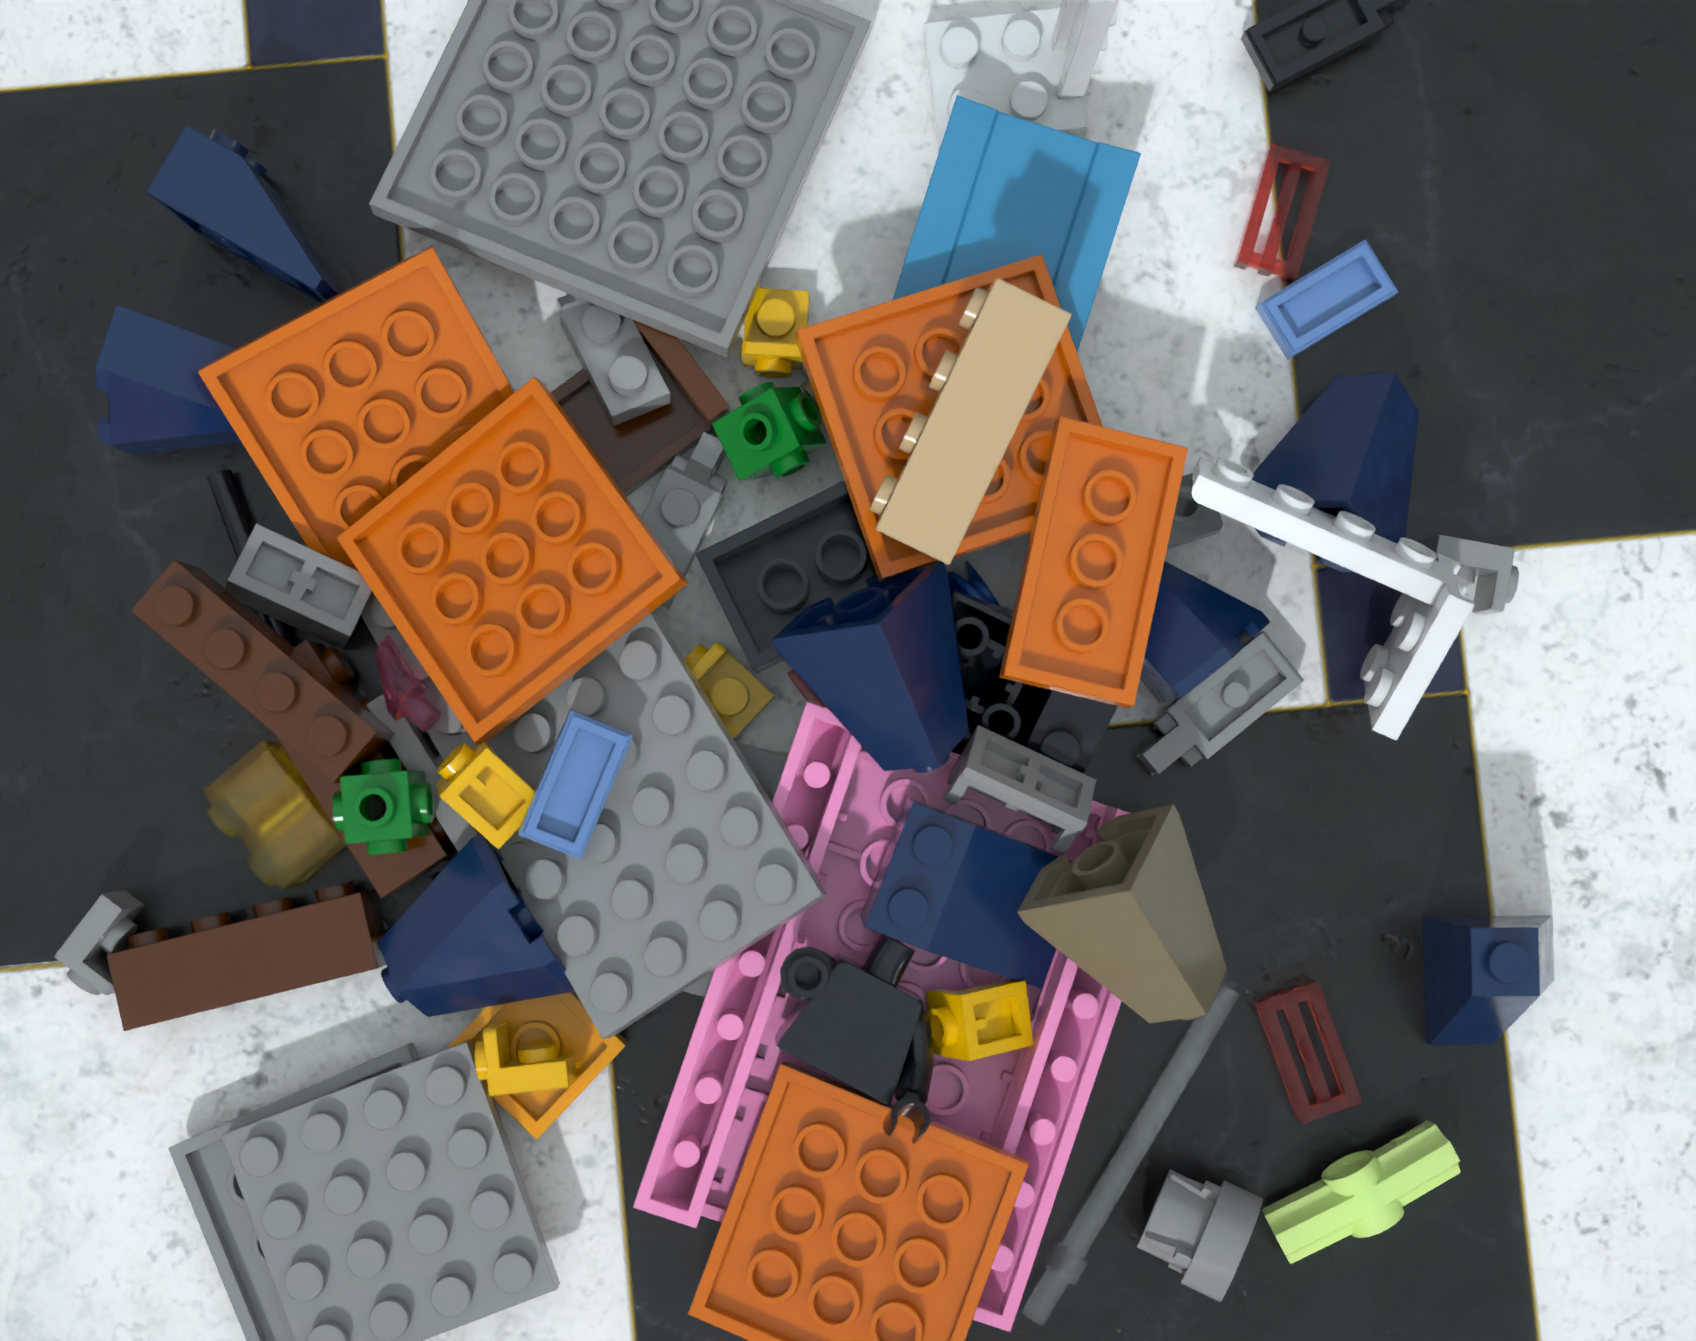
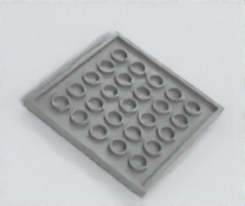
[369,0,872,358]

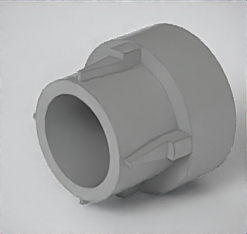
[1137,1169,1263,1302]

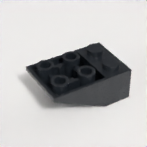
[951,590,1118,774]

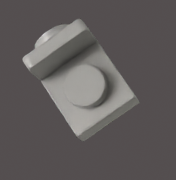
[1420,535,1519,615]
[54,890,145,995]

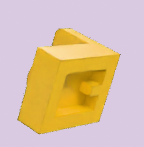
[741,288,810,378]
[685,641,775,740]
[436,741,535,849]
[926,979,1033,1061]
[475,1022,577,1096]

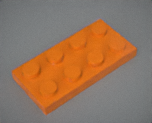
[999,416,1188,708]

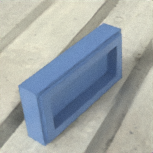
[1255,239,1398,360]
[518,709,633,859]

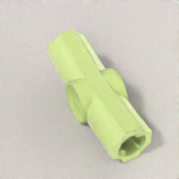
[1262,1121,1461,1264]

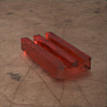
[1233,143,1331,284]
[1254,980,1362,1124]

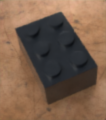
[695,481,877,674]

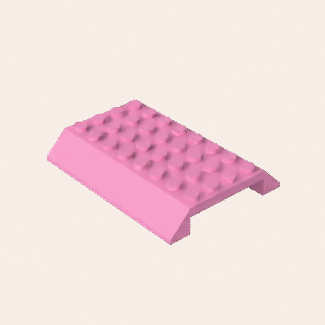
[633,702,1130,1332]

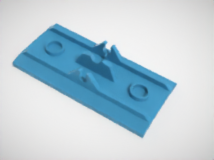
[892,95,1141,352]

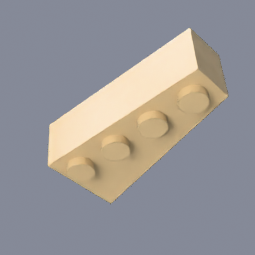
[869,278,1072,565]

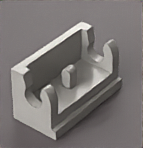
[226,524,372,650]
[943,725,1096,854]

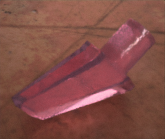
[375,635,441,731]

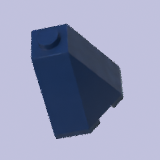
[95,305,241,455]
[1252,372,1419,573]
[772,561,969,773]
[1140,561,1270,703]
[378,833,574,1017]
[1423,915,1554,1045]

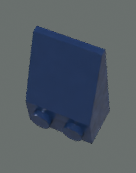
[146,125,343,304]
[860,796,1073,988]

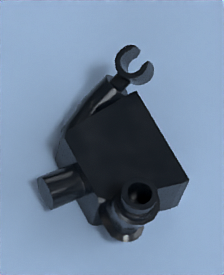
[775,933,934,1144]

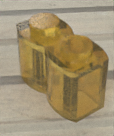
[203,740,347,889]

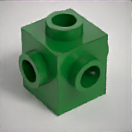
[712,382,827,481]
[332,759,435,855]

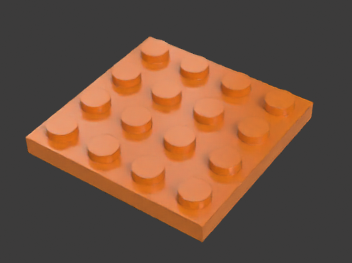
[198,245,515,571]
[795,254,1103,582]
[337,377,688,744]
[688,1061,1031,1341]

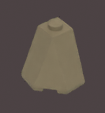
[1017,804,1227,1023]

